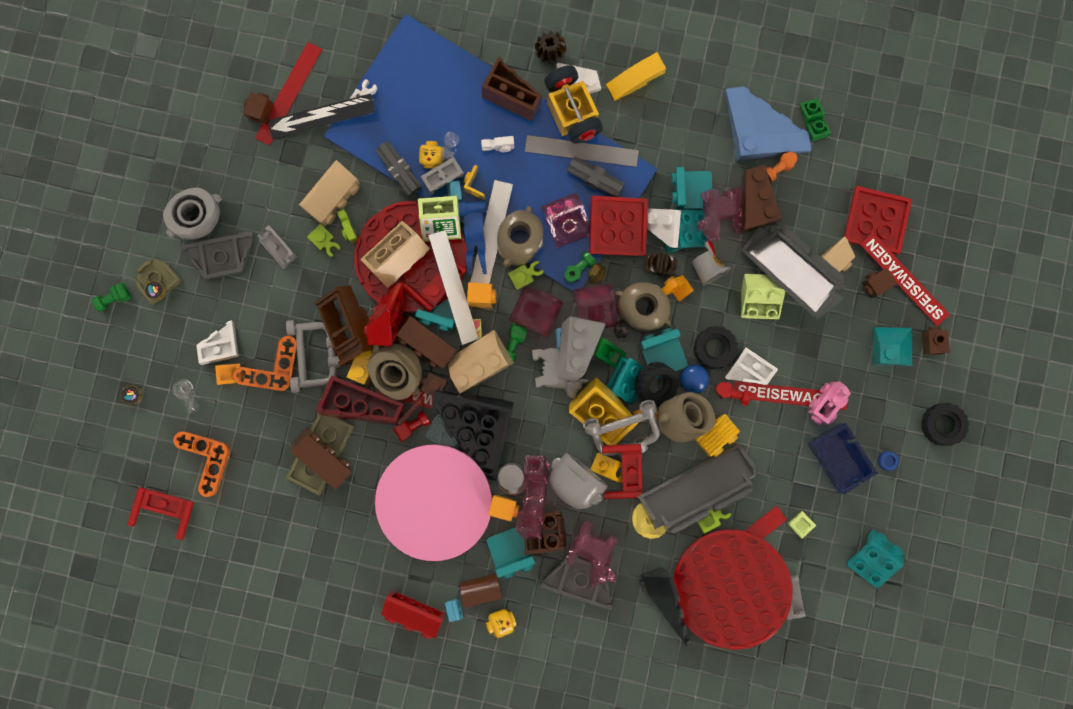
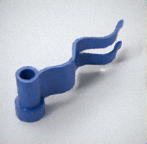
[459,200,487,275]

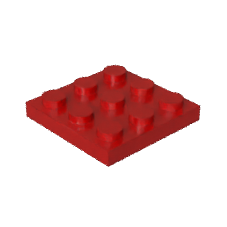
[844,186,912,255]
[589,196,648,256]

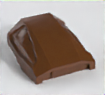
[520,511,566,555]

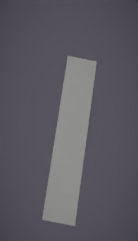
[525,135,639,167]

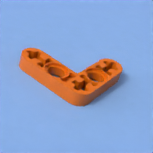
[232,336,297,391]
[173,432,230,497]

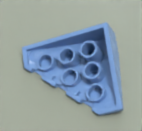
[725,86,811,162]

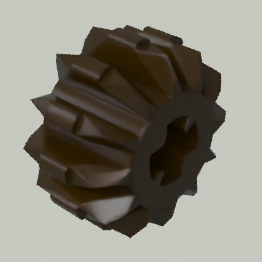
[535,31,567,64]
[644,252,677,277]

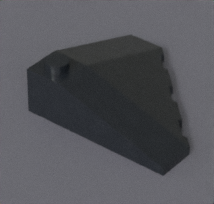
[432,390,514,481]
[639,567,690,646]

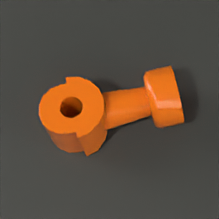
[766,152,798,183]

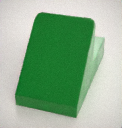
[593,337,627,369]

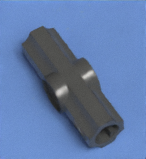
[375,141,422,197]
[567,157,625,197]

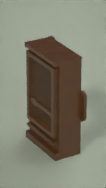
[314,285,374,366]

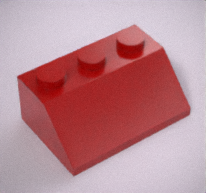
[364,283,404,346]
[381,591,446,639]

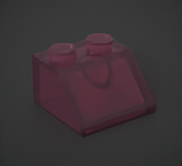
[541,193,590,248]
[574,284,617,328]
[509,286,564,337]

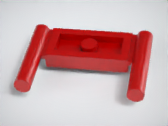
[402,259,467,313]
[602,444,643,499]
[127,487,194,540]

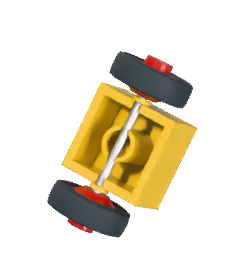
[544,65,603,144]

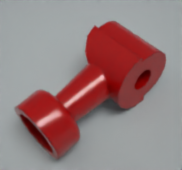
[714,382,752,406]
[393,411,431,442]

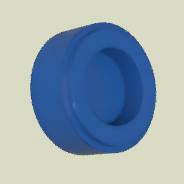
[878,451,899,471]

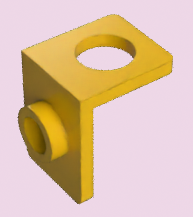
[464,165,485,201]
[591,453,622,483]

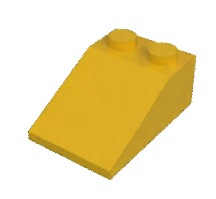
[569,377,638,445]

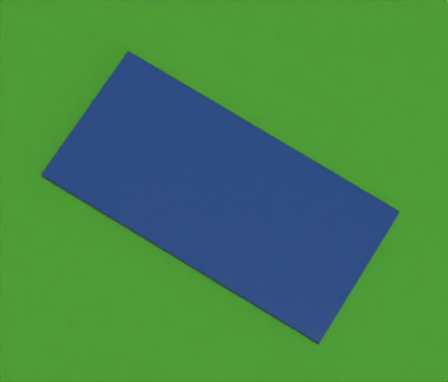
[324,14,658,295]

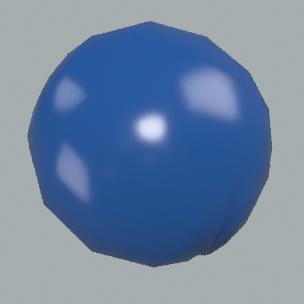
[680,364,710,394]

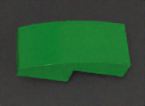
[800,98,831,142]

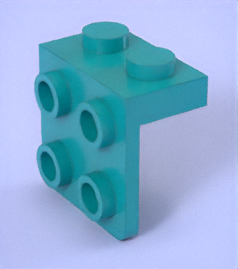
[671,167,713,210]
[665,210,709,252]
[415,299,456,332]
[639,327,688,379]
[487,526,535,579]
[848,529,905,588]

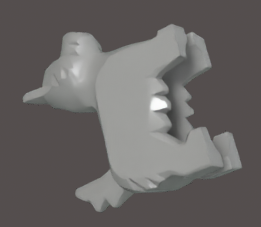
[532,348,589,399]

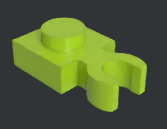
[337,209,358,244]
[307,224,342,258]
[508,261,544,290]
[697,508,731,535]

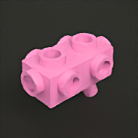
[808,381,851,425]

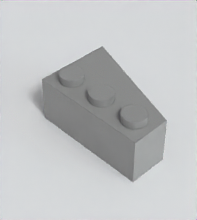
[558,316,605,382]

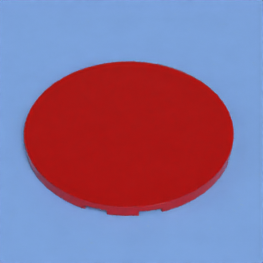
[354,201,467,313]
[673,529,793,650]

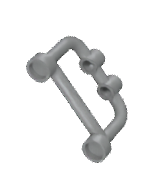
[286,320,341,393]
[583,400,660,459]

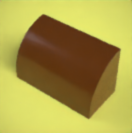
[460,573,503,608]

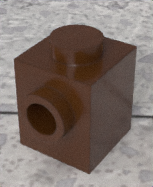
[243,92,274,125]
[862,268,897,299]
[922,327,950,355]
[420,373,448,396]

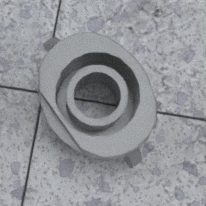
[163,188,222,240]
[550,453,608,509]

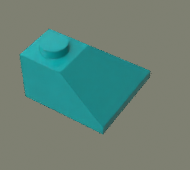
[873,327,912,366]

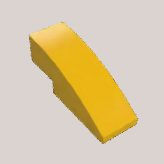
[606,52,666,101]

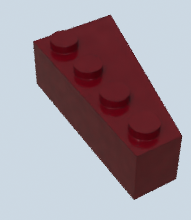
[316,375,405,425]

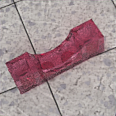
[516,455,550,539]

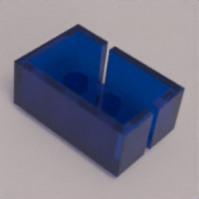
[807,423,878,494]

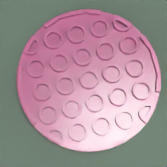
[375,444,492,561]

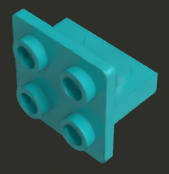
[607,357,643,405]

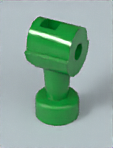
[564,251,596,284]
[91,283,131,312]
[507,323,528,361]

